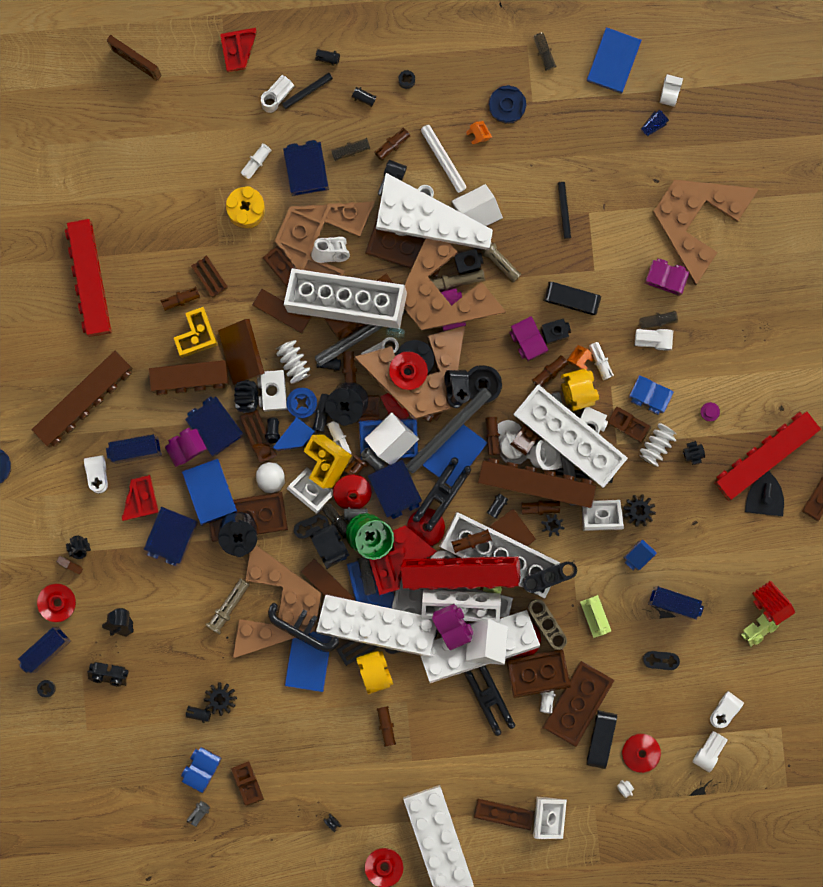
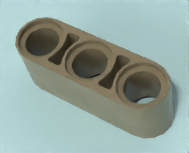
[528,599,567,650]

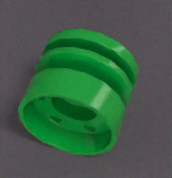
[346,513,394,560]

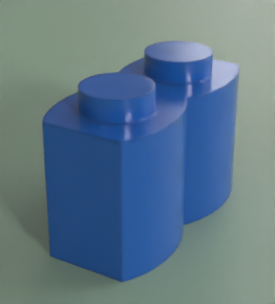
[629,375,674,415]
[181,747,222,793]

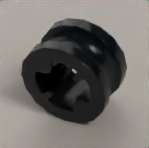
[398,70,415,89]
[37,680,56,698]
[323,813,342,833]

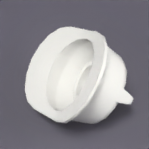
[498,420,530,464]
[526,439,562,470]

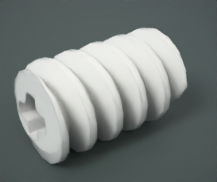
[276,340,310,384]
[639,423,677,467]

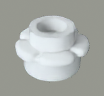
[617,780,634,798]

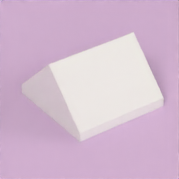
[452,184,503,226]
[365,412,419,466]
[287,467,333,514]
[582,500,624,531]
[466,619,508,665]
[533,797,567,839]

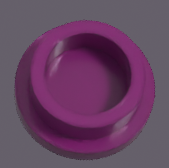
[701,402,720,422]

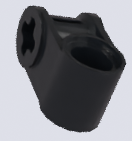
[444,370,470,408]

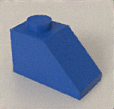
[273,417,316,451]
[623,540,657,571]

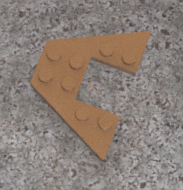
[653,180,759,285]
[275,201,375,276]
[404,239,506,331]
[354,326,465,420]
[233,545,322,658]

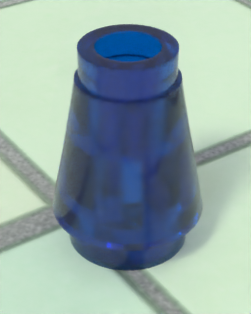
[640,109,669,137]

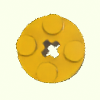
[226,186,265,228]
[561,369,599,411]
[356,650,393,695]

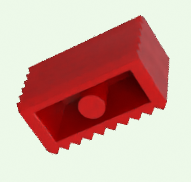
[752,581,796,626]

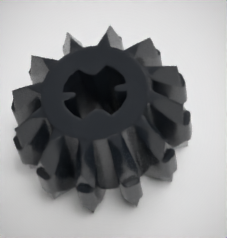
[234,380,259,413]
[623,494,656,527]
[204,682,237,716]

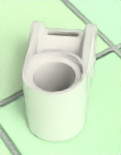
[311,236,350,263]
[84,455,108,493]
[710,691,744,728]

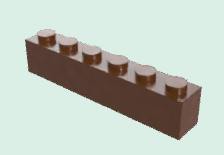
[31,350,133,448]
[478,457,597,508]

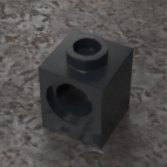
[454,249,484,275]

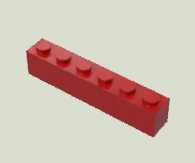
[65,219,112,337]
[714,411,821,501]
[401,556,521,590]

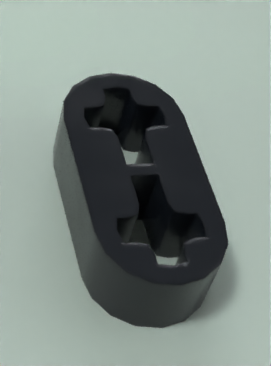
[294,514,329,539]
[642,651,680,670]

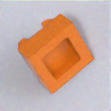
[466,121,492,144]
[567,345,594,370]

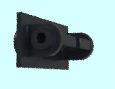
[87,662,129,687]

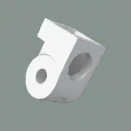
[660,74,683,107]

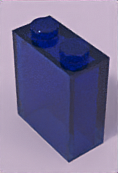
[283,140,329,196]
[185,396,244,457]
[106,434,162,464]
[368,459,422,520]
[144,507,199,566]
[648,586,704,620]
[18,627,71,674]

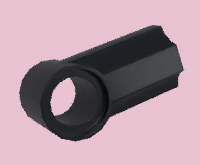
[378,160,407,197]

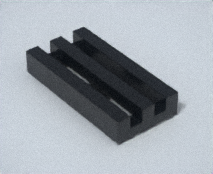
[336,641,379,666]

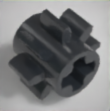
[683,441,705,465]
[541,514,565,537]
[66,535,91,559]

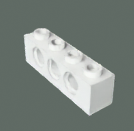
[422,589,501,623]

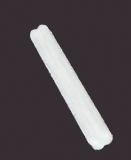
[421,125,466,193]

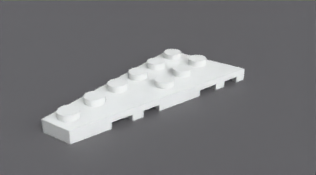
[376,173,493,250]

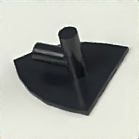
[745,471,784,517]

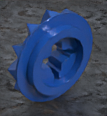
[287,388,317,418]

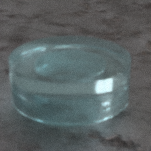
[386,327,405,338]

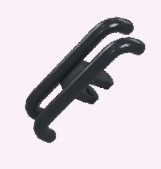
[413,457,471,531]
[268,603,339,652]
[464,665,515,736]

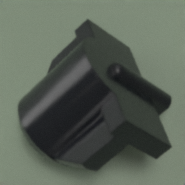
[102,608,134,637]

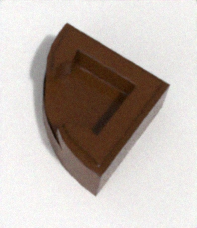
[252,443,277,463]
[56,556,83,575]

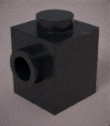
[541,318,571,345]

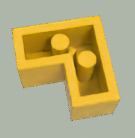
[174,307,218,358]
[303,434,352,489]

